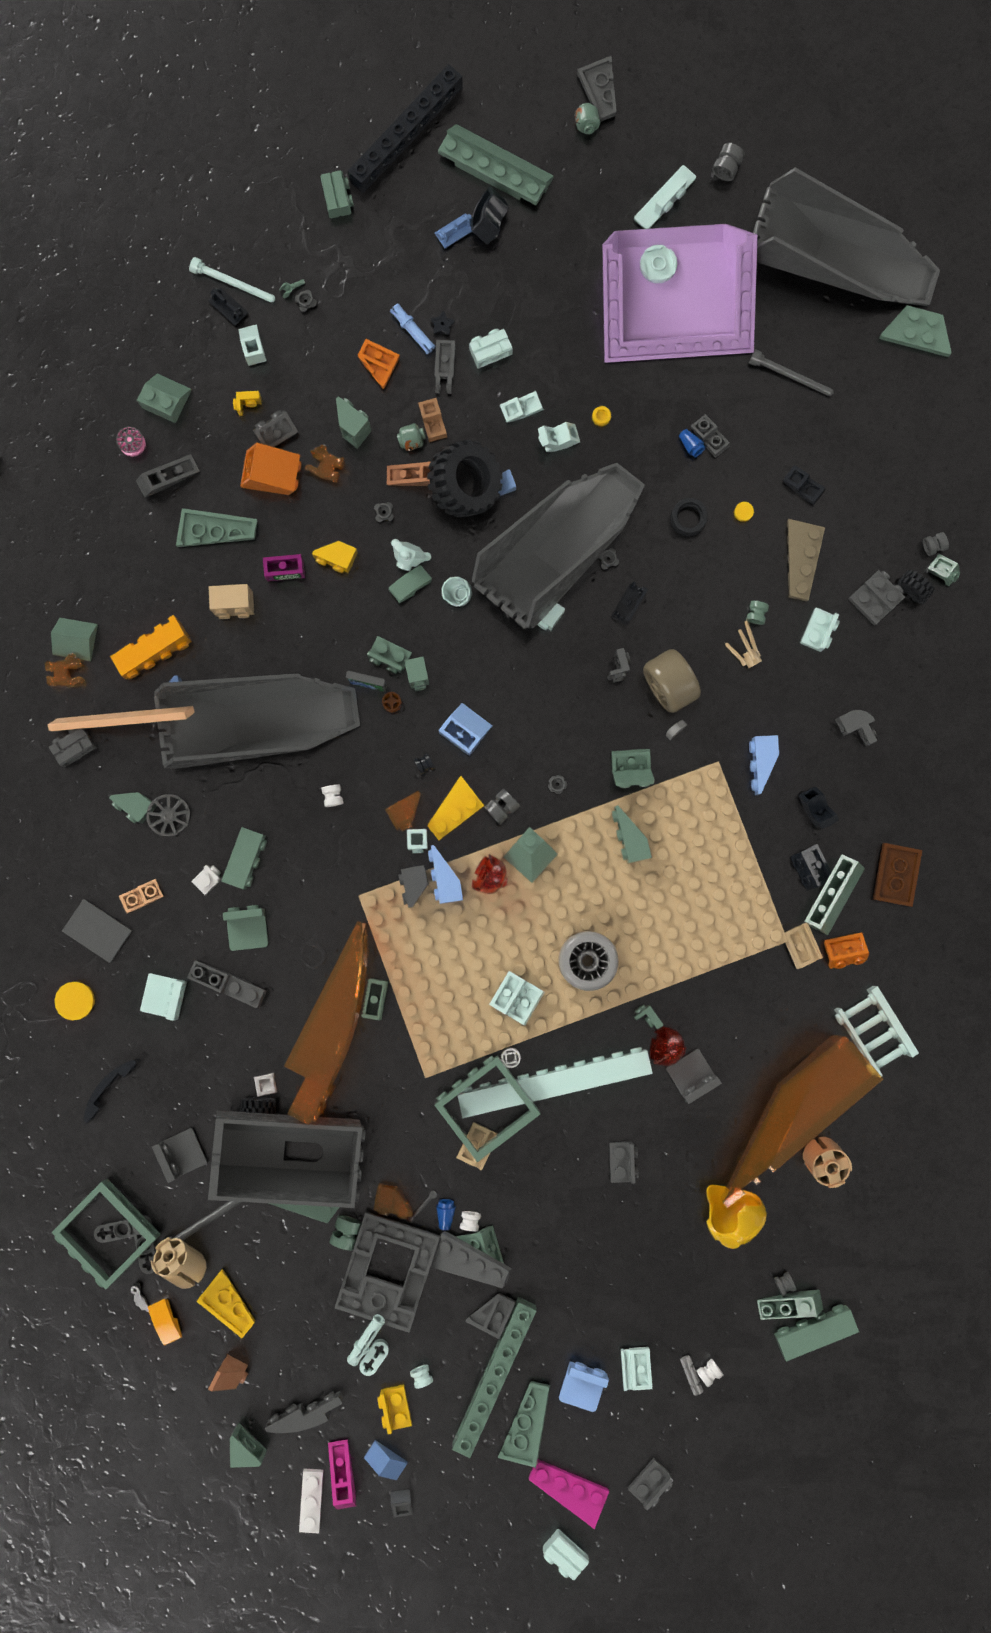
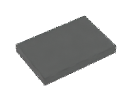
[62,899,133,963]

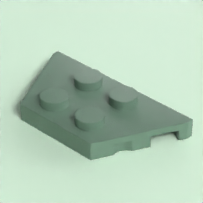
[879,305,951,357]

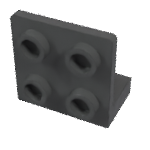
[666,1049,722,1104]
[152,1128,208,1183]

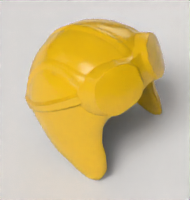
[706,1185,767,1249]

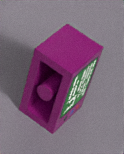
[263,554,305,581]

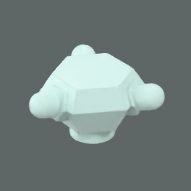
[391,539,431,571]

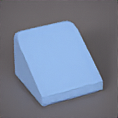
[498,469,516,496]

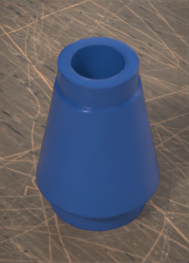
[679,429,706,457]
[436,1199,456,1230]

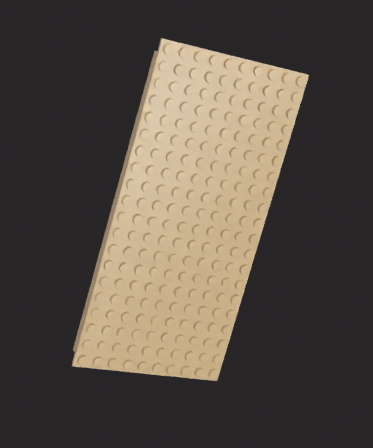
[359,761,788,1078]

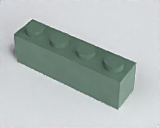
[804,854,865,935]
[774,1305,859,1361]

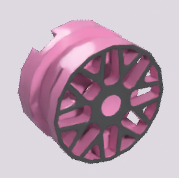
[116,426,146,457]

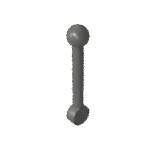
[407,1190,437,1223]

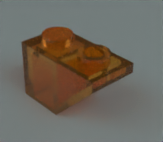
[374,1183,414,1219]

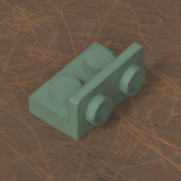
[367,636,412,674]

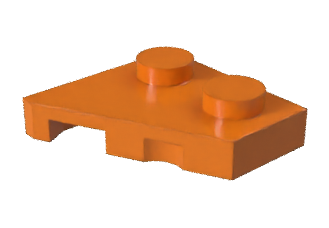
[358,339,400,389]

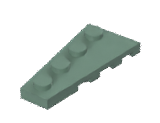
[176,508,258,547]

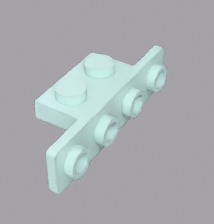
[634,165,696,229]

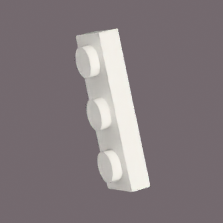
[299,1469,324,1533]

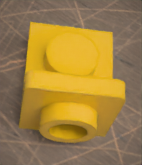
[233,391,262,416]

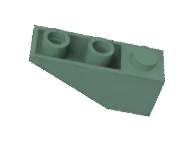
[612,805,652,864]
[757,1290,823,1320]

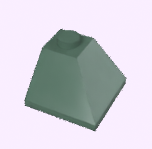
[503,827,557,883]

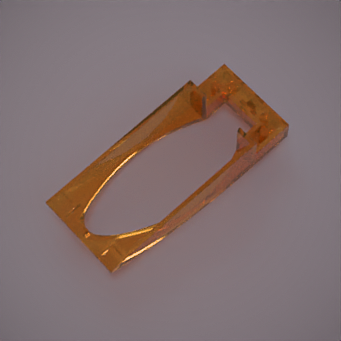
[284,921,369,1125]

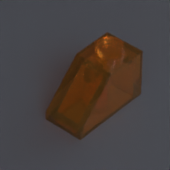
[385,791,421,831]

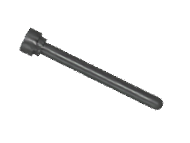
[749,349,834,396]
[160,1201,241,1242]

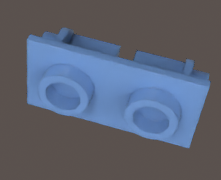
[435,213,472,248]

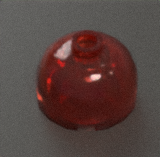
[472,854,508,894]
[650,1026,686,1066]

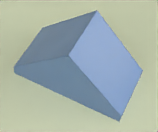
[364,1440,408,1480]

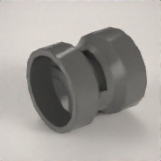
[923,532,949,556]

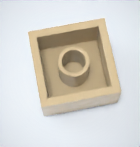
[209,584,254,619]

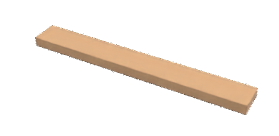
[47,706,195,731]

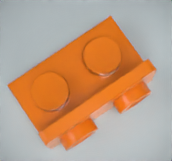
[824,932,869,969]

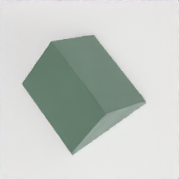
[51,618,98,662]
[230,1423,267,1468]

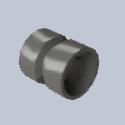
[712,143,745,181]
[484,789,520,825]

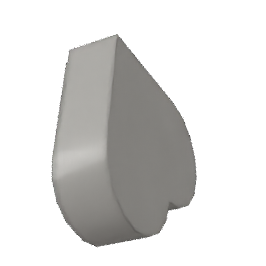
[666,720,687,740]

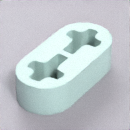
[360,1339,389,1376]

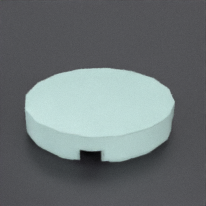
[640,245,677,283]

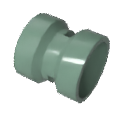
[746,601,769,625]

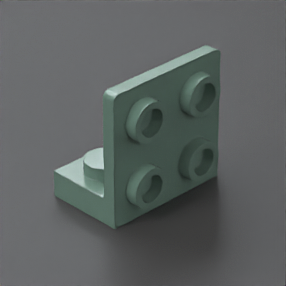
[455,1225,504,1264]

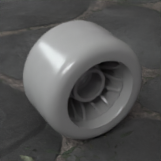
[558,931,619,991]

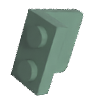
[611,749,654,788]
[223,905,268,951]

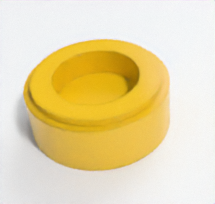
[592,406,611,426]
[734,502,754,522]

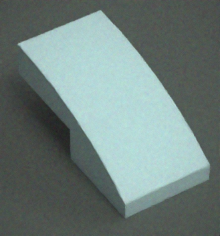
[500,391,544,423]

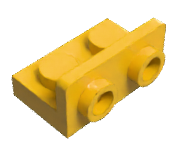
[377,1384,412,1434]

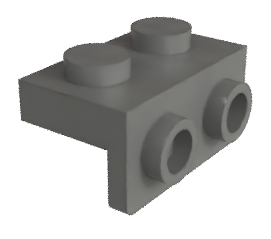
[607,648,631,682]

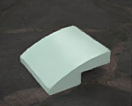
[489,971,545,1026]

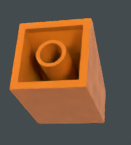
[240,443,301,495]

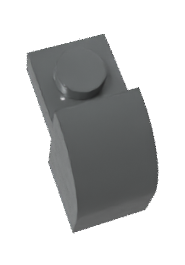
[835,710,877,746]

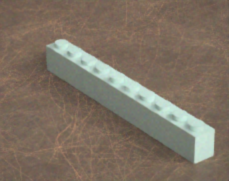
[457,1047,653,1118]

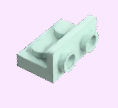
[800,608,840,652]

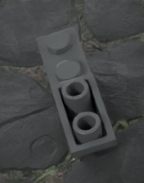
[187,960,267,1009]
[265,1391,344,1433]

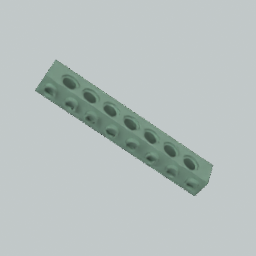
[452,1297,536,1458]

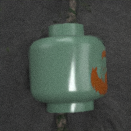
[575,103,600,134]
[397,423,426,451]

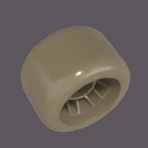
[643,649,701,713]

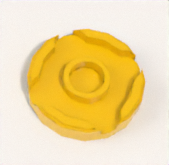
[55,981,95,1020]

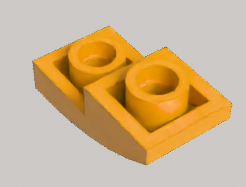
[148,1299,182,1345]

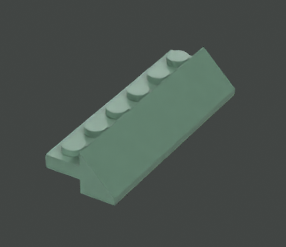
[438,124,554,205]

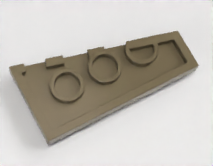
[787,519,825,601]

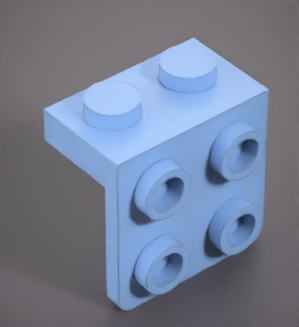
[559,1361,609,1412]

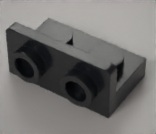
[791,844,832,891]

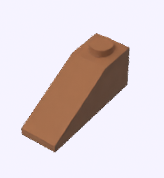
[387,462,430,486]
[208,1354,248,1391]

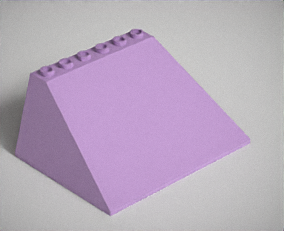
[602,224,757,362]

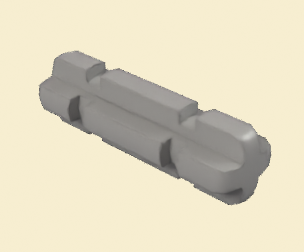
[680,1355,703,1395]

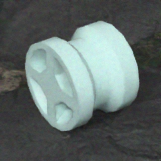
[410,1365,433,1389]

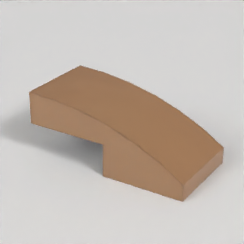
[418,398,447,442]

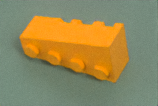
[110,615,192,679]

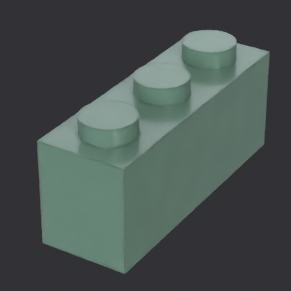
[221,827,267,890]

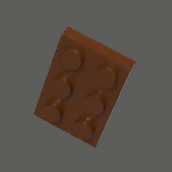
[873,843,922,907]

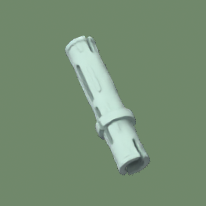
[347,1314,385,1366]

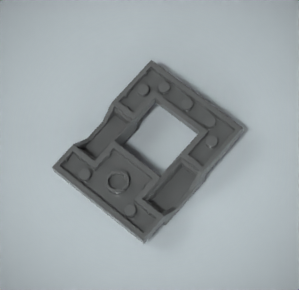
[334,1212,440,1333]

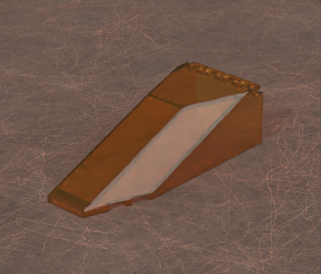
[721,1035,883,1208]

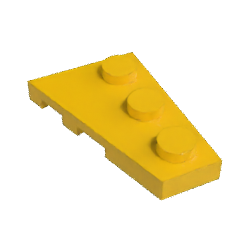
[427,776,484,841]
[197,1268,255,1338]

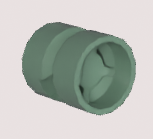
[329,1215,362,1251]

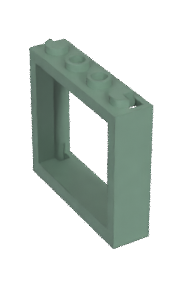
[435,1055,540,1162]
[51,1178,161,1289]

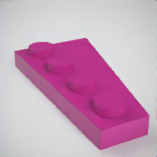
[529,1459,609,1529]

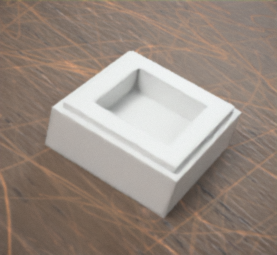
[254,1073,277,1096]

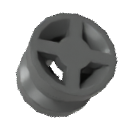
[774,1271,797,1297]

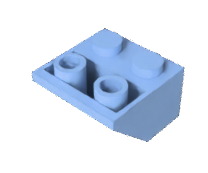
[439,703,492,756]

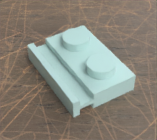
[621,1347,652,1391]

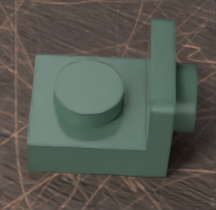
[928,554,960,586]
[633,1004,663,1030]

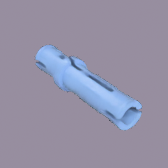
[390,303,436,354]

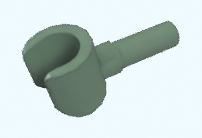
[279,279,305,298]

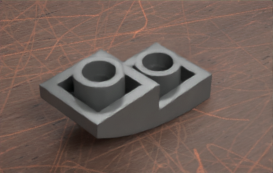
[691,414,730,458]

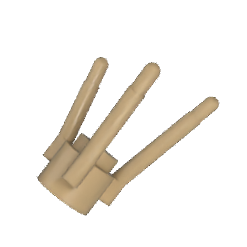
[725,621,762,668]

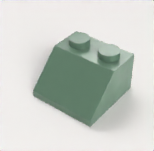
[137,374,192,423]

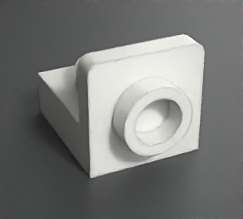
[191,865,222,895]

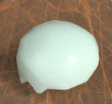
[442,577,472,607]

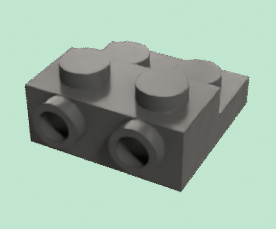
[848,570,905,626]

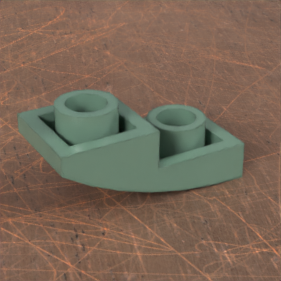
[388,565,432,603]

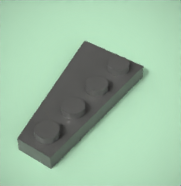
[431,1231,512,1288]

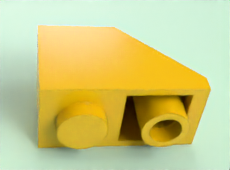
[312,541,358,573]

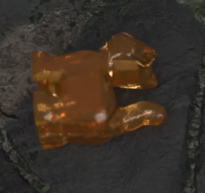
[305,445,345,482]
[45,653,84,686]

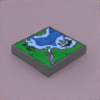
[346,671,387,692]

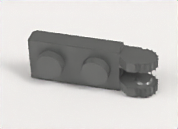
[435,340,455,394]

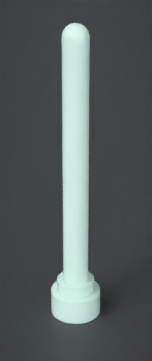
[189,257,275,303]

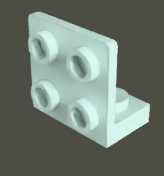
[140,973,187,1021]

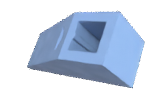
[749,735,779,795]
[428,845,463,904]

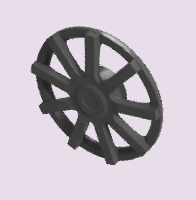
[146,794,190,836]

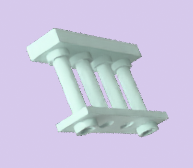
[834,986,919,1078]

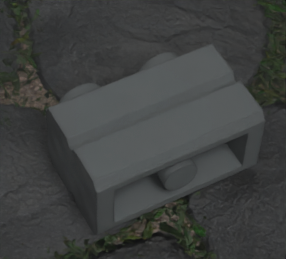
[49,728,97,768]

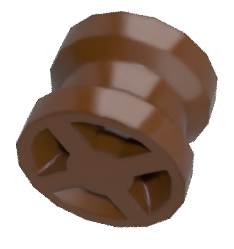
[382,692,402,713]

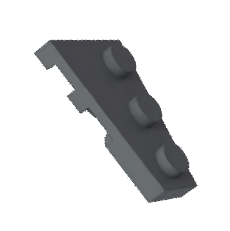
[577,56,616,122]

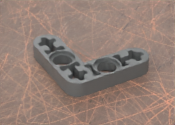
[94,1216,157,1274]

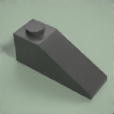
[136,454,200,497]

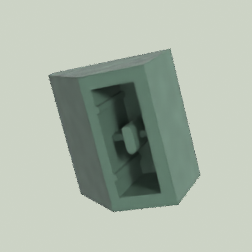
[336,396,371,449]

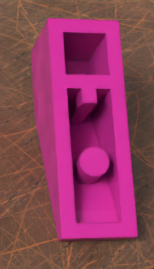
[328,1440,356,1509]

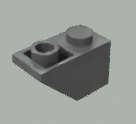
[398,865,428,908]

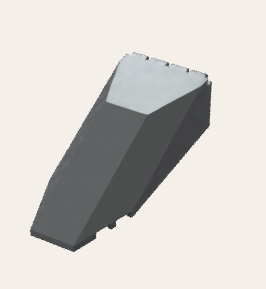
[753,167,940,306]
[472,463,645,629]
[154,673,360,769]

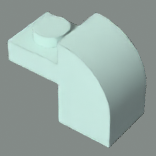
[538,422,580,452]

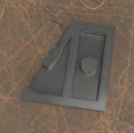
[465,1293,516,1339]

